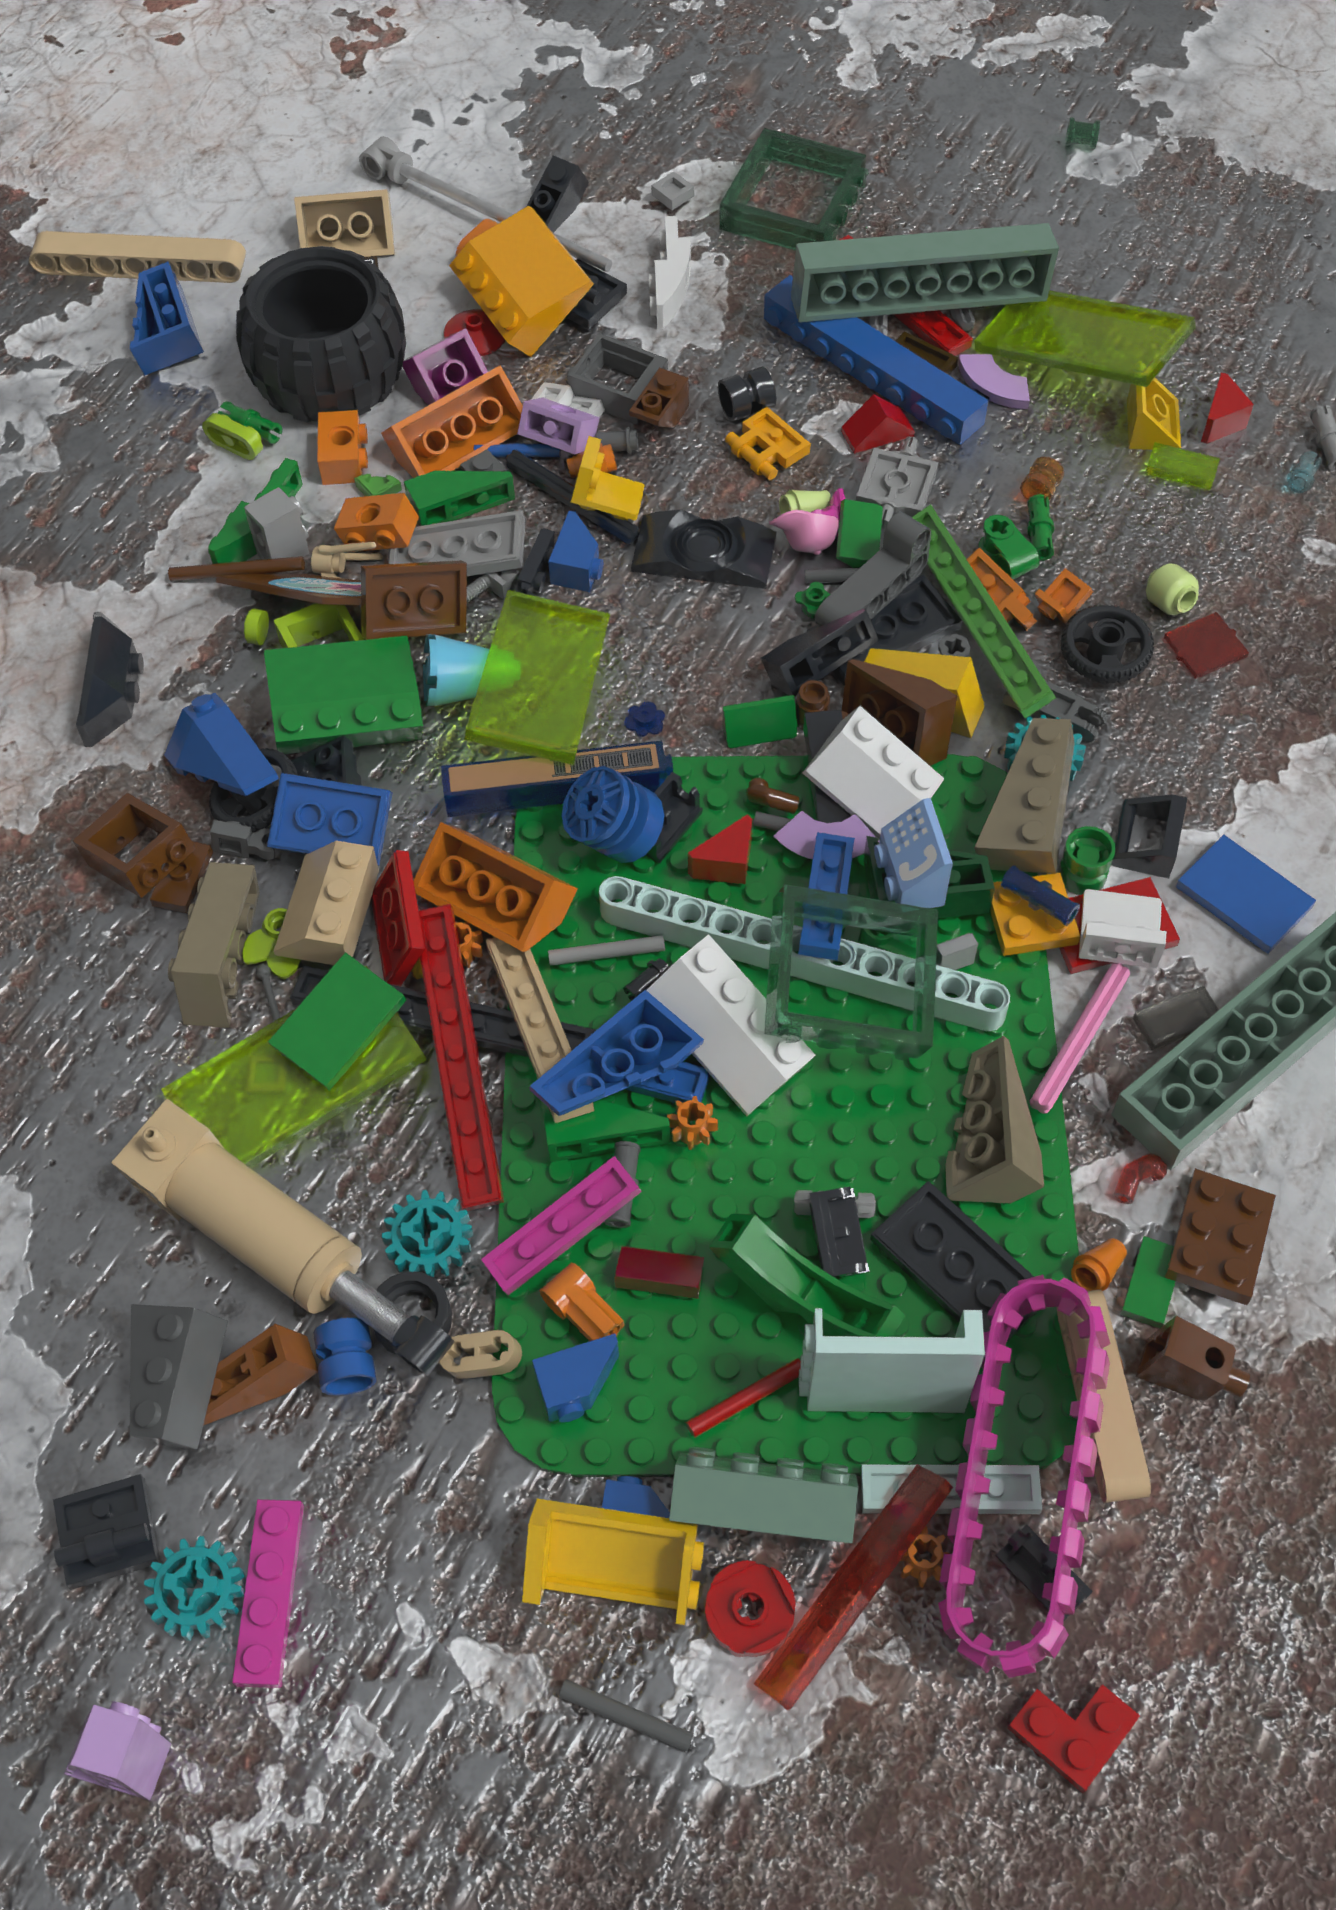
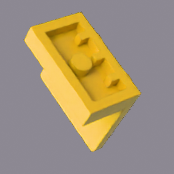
[571,436,645,520]

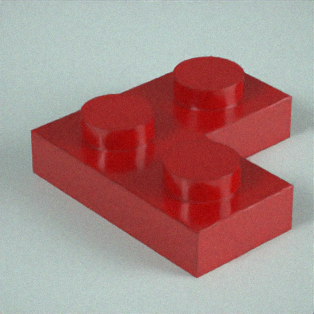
[1007,1684,1140,1793]

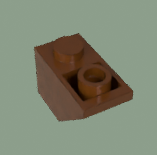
[629,367,689,428]

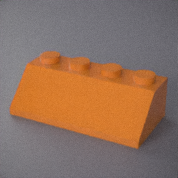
[381,365,523,478]
[413,822,578,952]

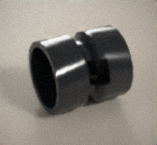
[718,366,777,421]

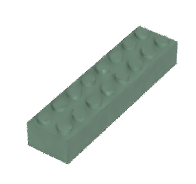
[791,223,1059,322]
[1111,912,1336,1171]

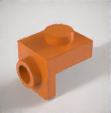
[1034,568,1093,624]

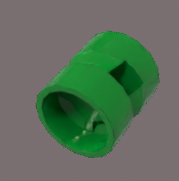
[1058,826,1116,895]

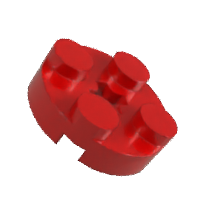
[705,1560,796,1657]

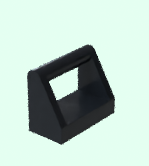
[1111,794,1187,879]

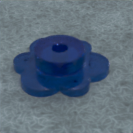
[624,701,665,737]

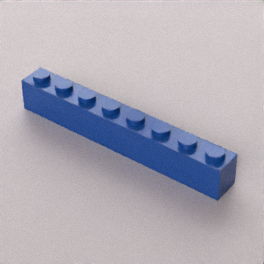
[764,275,988,445]

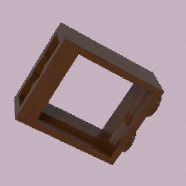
[73,793,196,898]

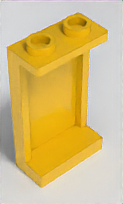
[522,1499,704,1625]

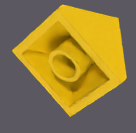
[1127,363,1181,451]

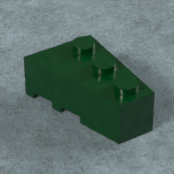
[863,836,995,923]

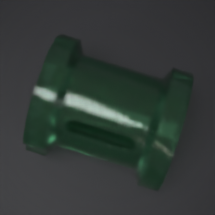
[1065,117,1100,149]

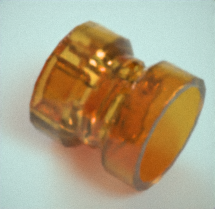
[1020,457,1064,501]

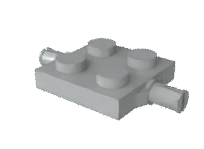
[856,437,939,529]

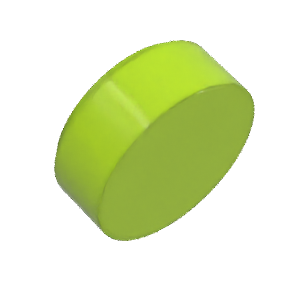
[244,609,269,645]

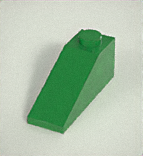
[404,471,515,526]
[541,1100,670,1162]

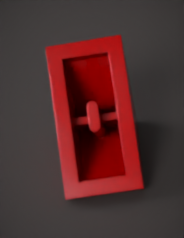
[1201,373,1254,444]
[841,394,915,454]
[688,814,752,884]

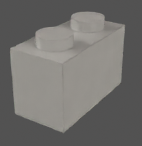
[244,487,309,559]

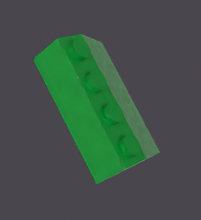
[264,636,423,755]

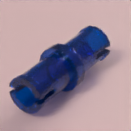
[1001,865,1080,926]

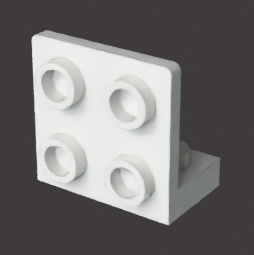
[1079,889,1167,968]

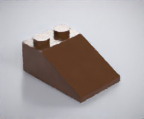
[841,659,957,766]

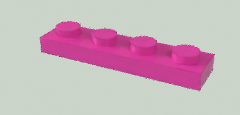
[481,1156,642,1295]
[232,1499,304,1688]

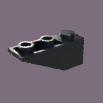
[526,155,589,233]

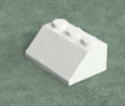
[803,706,944,839]

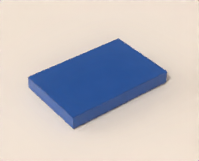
[267,773,393,866]
[1176,834,1316,954]

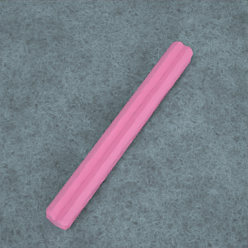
[1030,963,1130,1114]

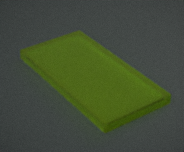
[974,290,1196,387]
[464,590,610,765]
[161,966,427,1168]

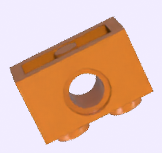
[317,410,368,485]
[334,493,419,552]

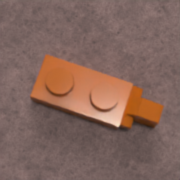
[967,548,1037,631]

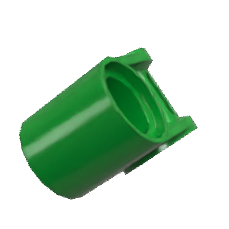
[978,515,1039,580]

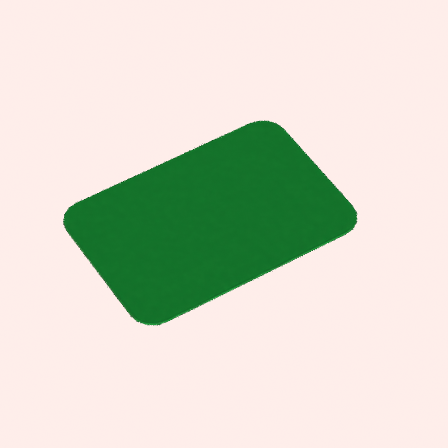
[492,754,1079,1477]

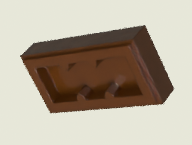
[150,841,213,914]

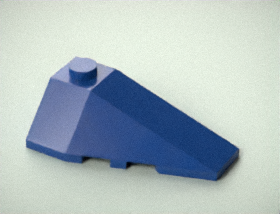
[164,693,279,796]
[530,990,704,1116]

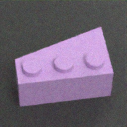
[64,1701,172,1801]

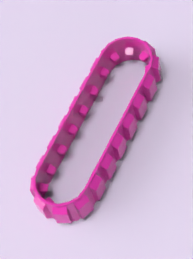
[938,1275,1110,1678]

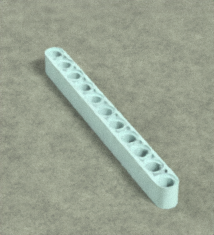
[599,876,1010,1031]

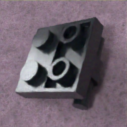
[565,259,627,330]
[291,736,362,786]
[53,1474,160,1590]

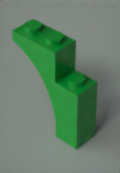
[709,1214,905,1337]

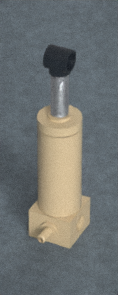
[111,1099,455,1377]

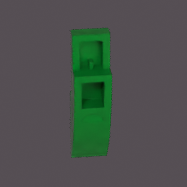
[208,458,303,564]

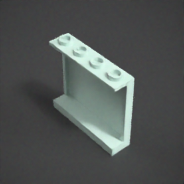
[799,1308,985,1413]

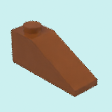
[203,1323,318,1426]

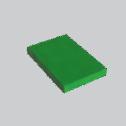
[268,952,407,1091]

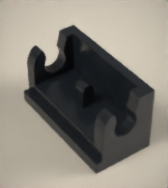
[646,772,703,863]
[808,1187,869,1278]

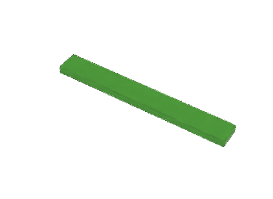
[912,504,1056,718]

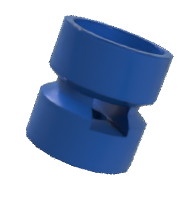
[313,1318,377,1396]

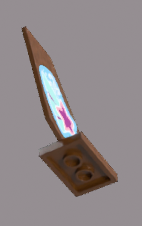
[216,560,467,640]

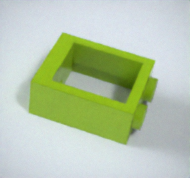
[274,603,364,648]

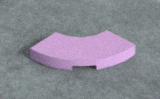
[958,354,1030,409]
[774,811,880,859]

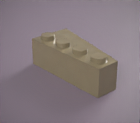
[974,718,1075,874]
[168,862,260,1028]

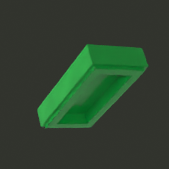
[1120,1236,1176,1329]

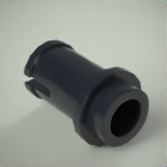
[623,958,670,1001]

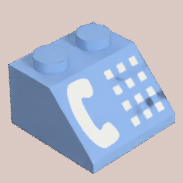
[874,798,953,914]

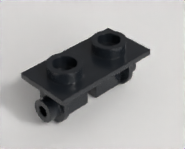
[995,1524,1093,1621]

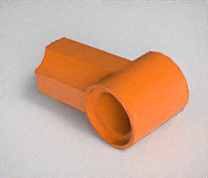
[539,1262,624,1341]

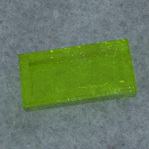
[1145,442,1220,490]

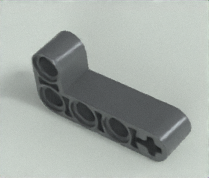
[815,511,931,626]

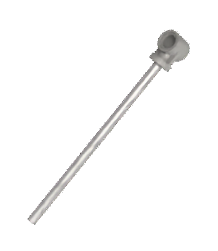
[359,136,612,272]

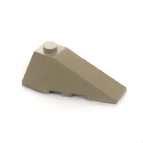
[945,1036,1044,1203]

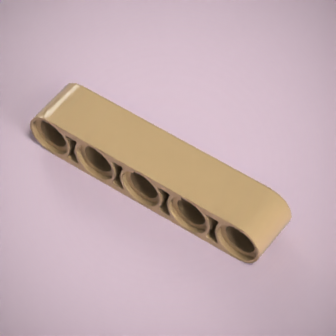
[1057,1289,1151,1503]

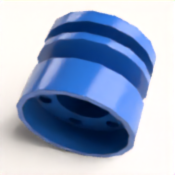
[562,766,664,863]

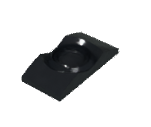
[631,509,777,589]

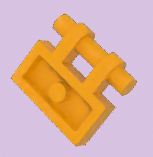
[725,407,811,480]

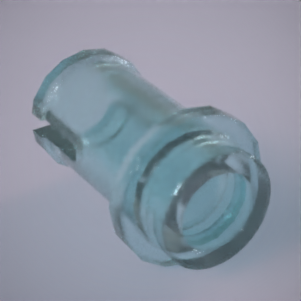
[1287,451,1321,493]

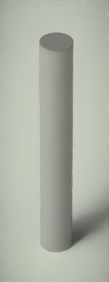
[548,935,665,966]

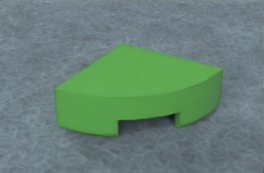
[354,474,402,496]

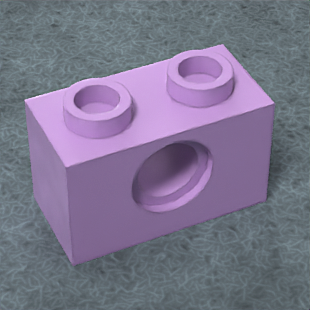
[517,397,600,454]

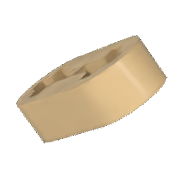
[440,1330,522,1379]

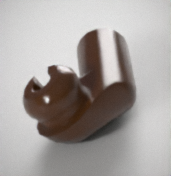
[746,778,799,814]

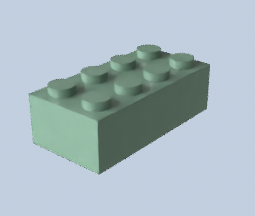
[669,1447,858,1543]

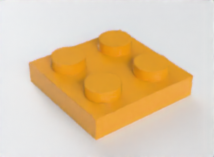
[990,873,1081,956]

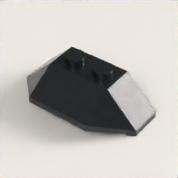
[76,612,144,747]

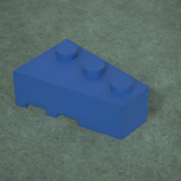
[130,261,204,375]

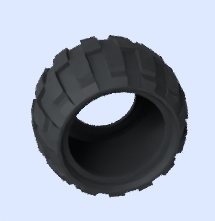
[236,246,406,422]

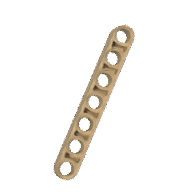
[29,231,246,283]

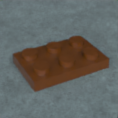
[1165,1168,1276,1306]

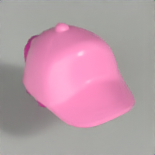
[769,488,845,555]

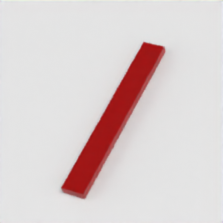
[419,904,504,1211]

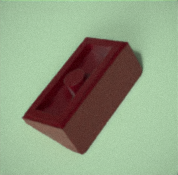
[614,1246,704,1299]

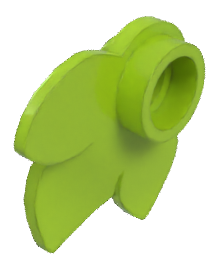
[243,908,301,979]

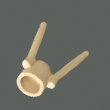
[311,542,383,578]

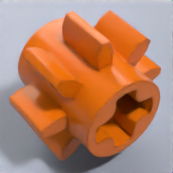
[456,921,483,968]
[667,1096,718,1150]
[894,1526,950,1588]

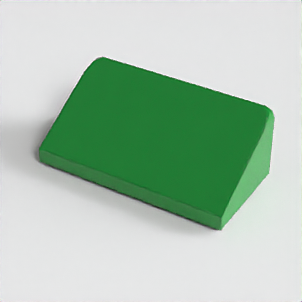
[836,499,883,568]
[722,695,797,749]

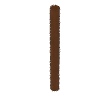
[168,556,305,581]

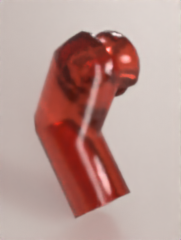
[1113,1154,1168,1204]

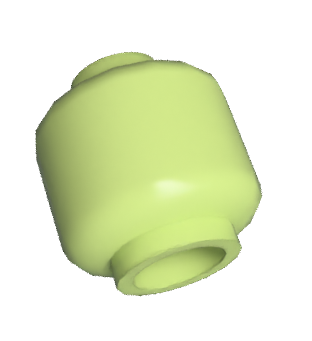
[1146,563,1199,616]

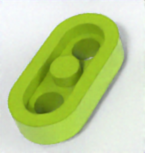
[202,413,263,460]

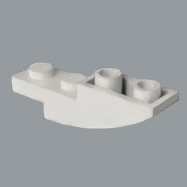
[649,216,691,329]

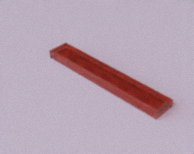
[753,1464,953,1712]

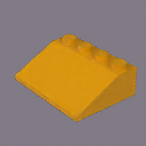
[449,206,594,357]

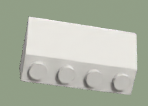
[646,934,815,1116]

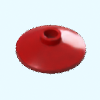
[444,309,506,356]

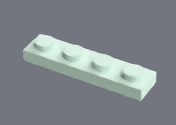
[861,1465,1042,1514]

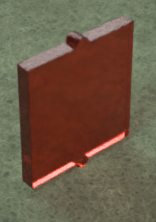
[1164,612,1249,679]

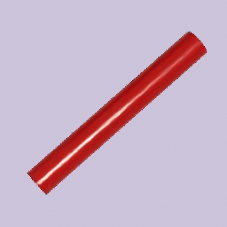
[686,1358,801,1438]

